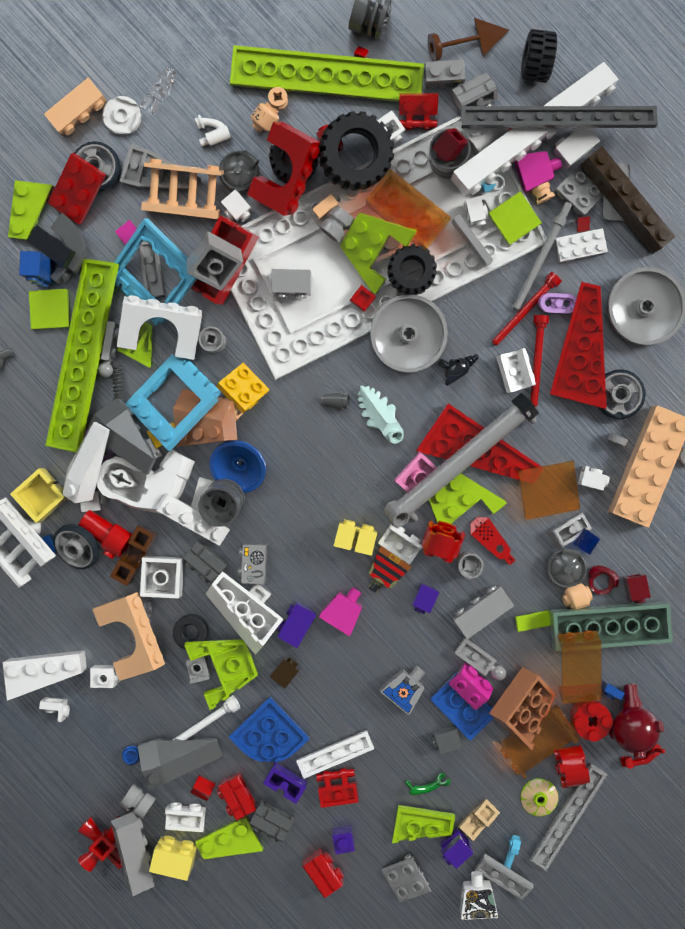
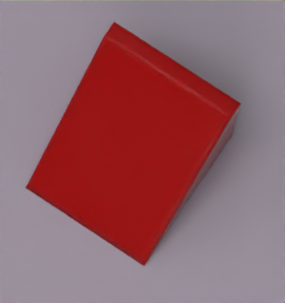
[354,46,369,58]
[576,216,590,232]

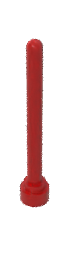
[492,271,562,345]
[530,315,549,407]

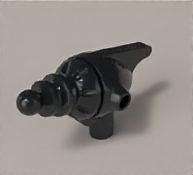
[438,354,479,386]

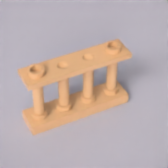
[141,158,224,219]

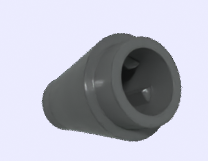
[321,391,350,410]

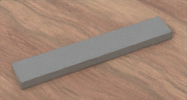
[529,763,608,871]

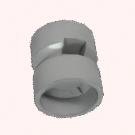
[319,205,355,243]
[199,326,226,354]
[456,551,484,579]
[119,784,156,820]

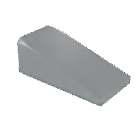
[548,512,592,549]

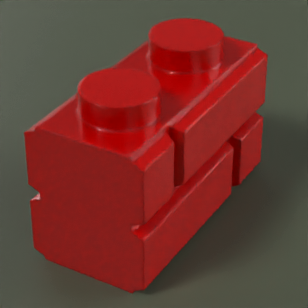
[217,772,257,820]
[302,848,344,898]

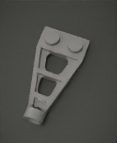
[120,144,201,192]

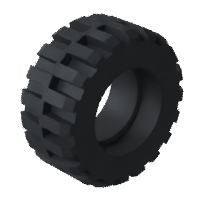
[318,111,394,191]

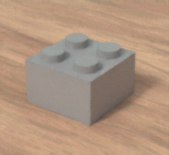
[186,231,243,291]

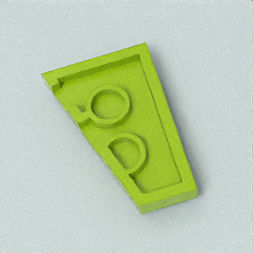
[8,180,54,240]
[392,805,455,843]
[195,815,264,859]

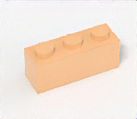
[44,77,107,137]

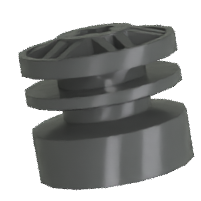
[348,0,392,39]
[429,129,471,179]
[198,478,245,527]

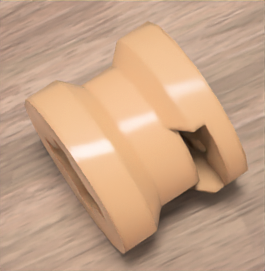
[268,87,288,111]
[531,182,555,205]

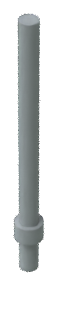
[513,202,572,310]

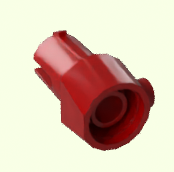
[78,510,132,560]

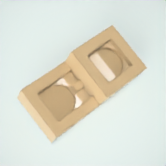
[458,799,500,841]

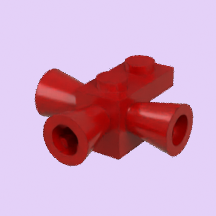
[77,816,122,872]

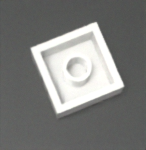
[140,556,184,598]

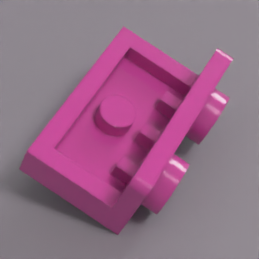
[449,662,494,710]

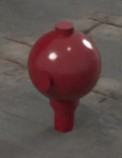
[609,684,664,759]

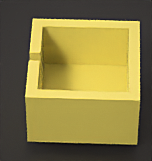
[10,468,68,523]
[334,519,377,556]
[149,836,197,881]

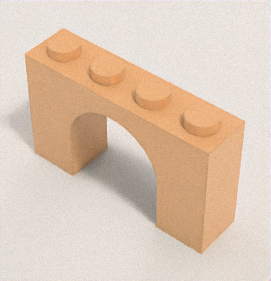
[92,592,165,681]

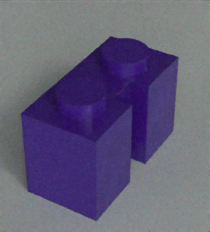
[276,601,317,648]
[263,762,307,804]
[440,827,474,869]

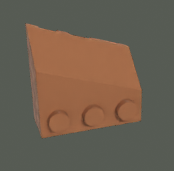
[173,389,237,447]
[489,667,556,750]

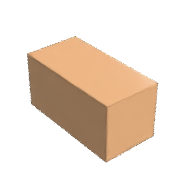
[312,194,339,221]

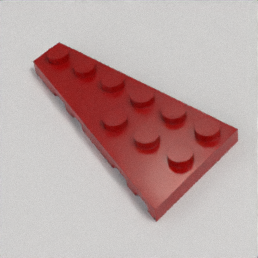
[550,282,607,409]
[416,403,543,484]

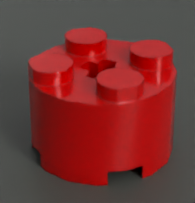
[421,521,465,563]
[570,698,613,742]
[553,745,590,789]

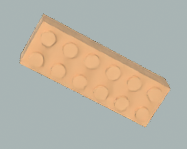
[608,405,685,528]

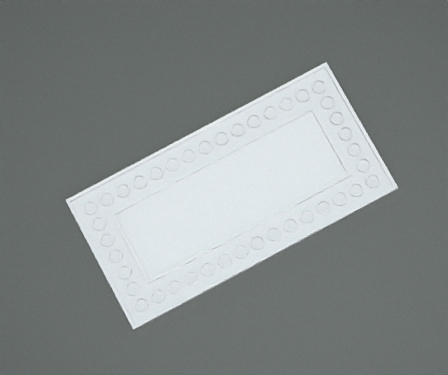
[231,115,547,380]

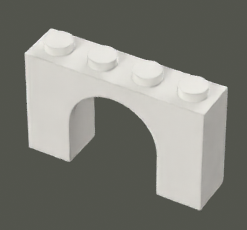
[117,296,202,360]

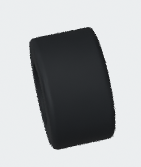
[173,614,209,650]

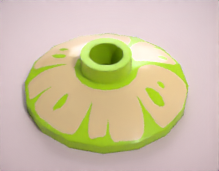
[520,778,558,816]

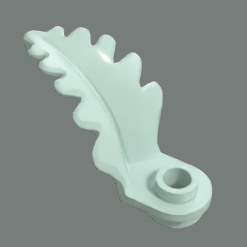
[358,386,404,444]

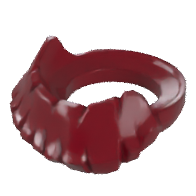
[589,565,619,595]

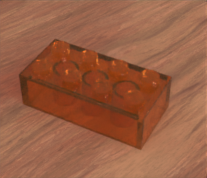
[366,169,452,250]

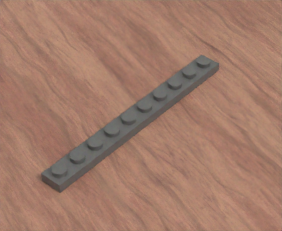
[460,106,658,128]

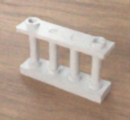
[0,497,56,588]

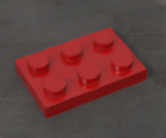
[48,153,106,224]

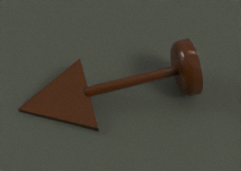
[427,18,509,61]

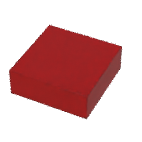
[349,285,376,312]

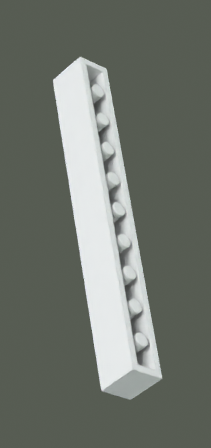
[451,62,619,197]

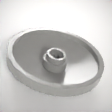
[607,267,685,346]
[370,295,448,372]

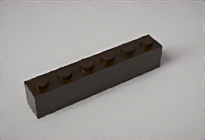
[580,146,676,254]

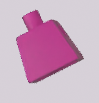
[514,151,562,195]
[319,587,362,637]

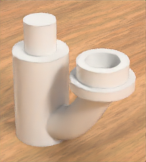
[195,115,231,147]

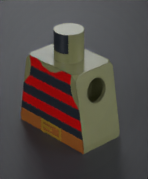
[368,545,412,593]

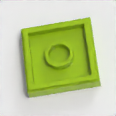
[488,191,542,246]
[29,289,70,330]

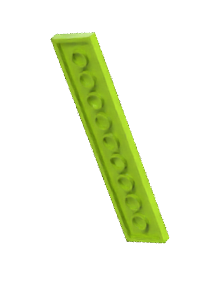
[230,45,424,102]
[45,259,119,453]

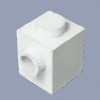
[221,189,252,223]
[90,665,120,688]

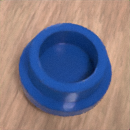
[122,745,140,765]

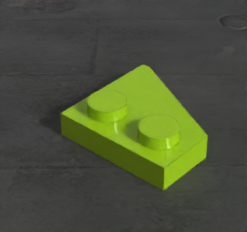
[117,322,152,368]

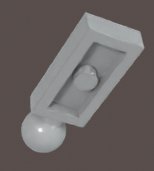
[97,321,119,378]
[454,637,506,681]

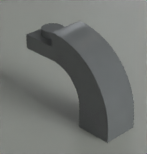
[50,213,87,285]

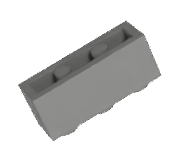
[453,585,514,639]

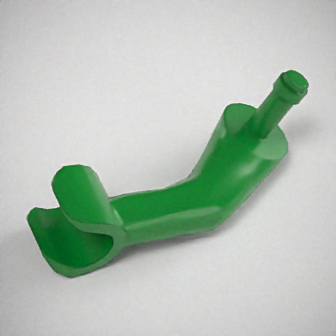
[405,773,451,795]

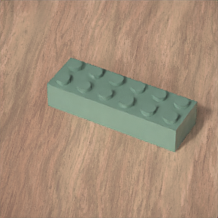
[549,601,673,651]

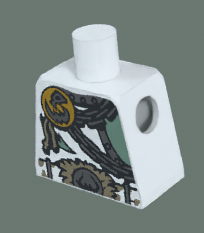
[459,871,498,920]

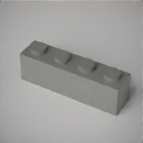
[111,812,155,896]

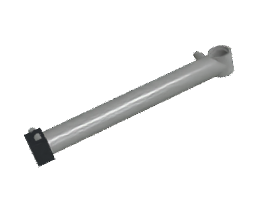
[384,392,539,527]

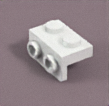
[496,348,536,393]
[378,524,422,565]
[165,802,206,832]

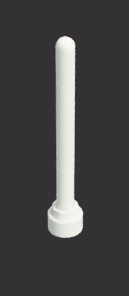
[173,695,240,740]

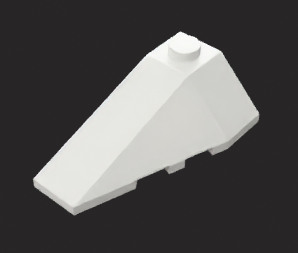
[63,422,110,503]

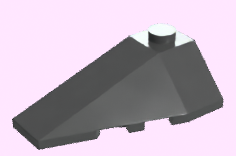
[87,398,157,475]
[138,738,223,789]

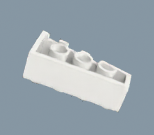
[206,571,283,655]
[3,650,87,701]

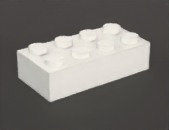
[554,228,608,264]

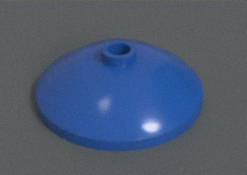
[209,440,266,493]

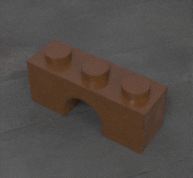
[110,525,158,586]

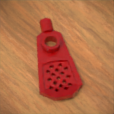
[470,517,516,565]

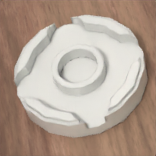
[102,96,142,136]

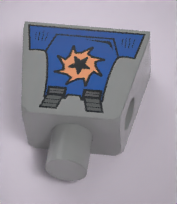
[380,666,425,715]

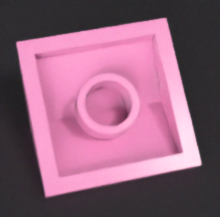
[394,452,437,492]

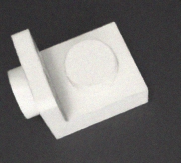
[39,697,70,722]

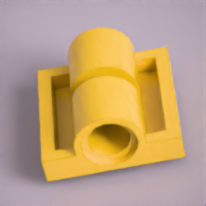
[216,363,270,414]

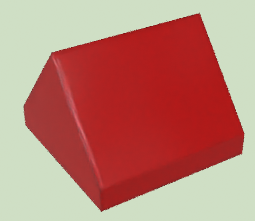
[190,775,216,801]

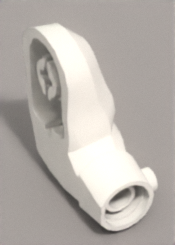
[97,450,195,514]

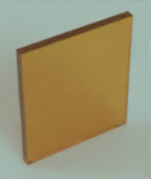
[518,460,580,520]

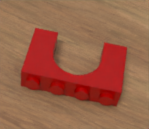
[247,122,321,216]

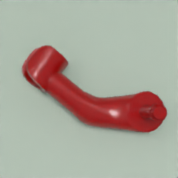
[620,744,665,769]

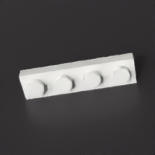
[155,493,230,546]
[296,730,374,779]

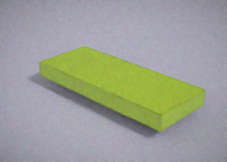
[515,609,551,632]

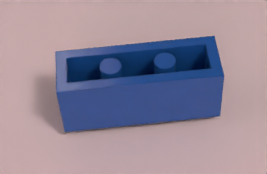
[19,251,56,288]

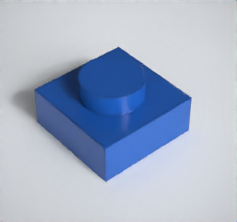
[600,681,625,700]

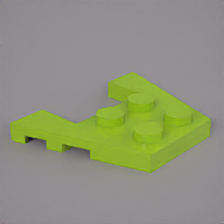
[339,213,417,294]
[429,474,507,524]
[184,639,258,710]

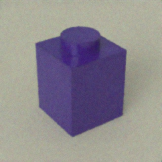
[412,583,439,614]
[332,825,355,854]

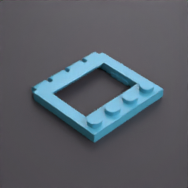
[114,218,197,326]
[125,354,221,451]

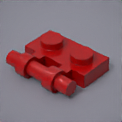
[399,93,438,130]
[316,768,359,808]

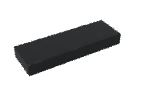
[27,225,76,269]

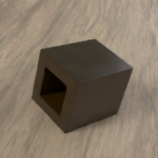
[270,656,300,689]

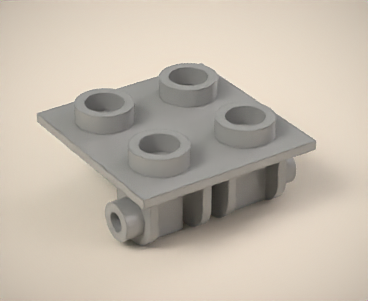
[555,167,603,217]
[381,854,431,902]

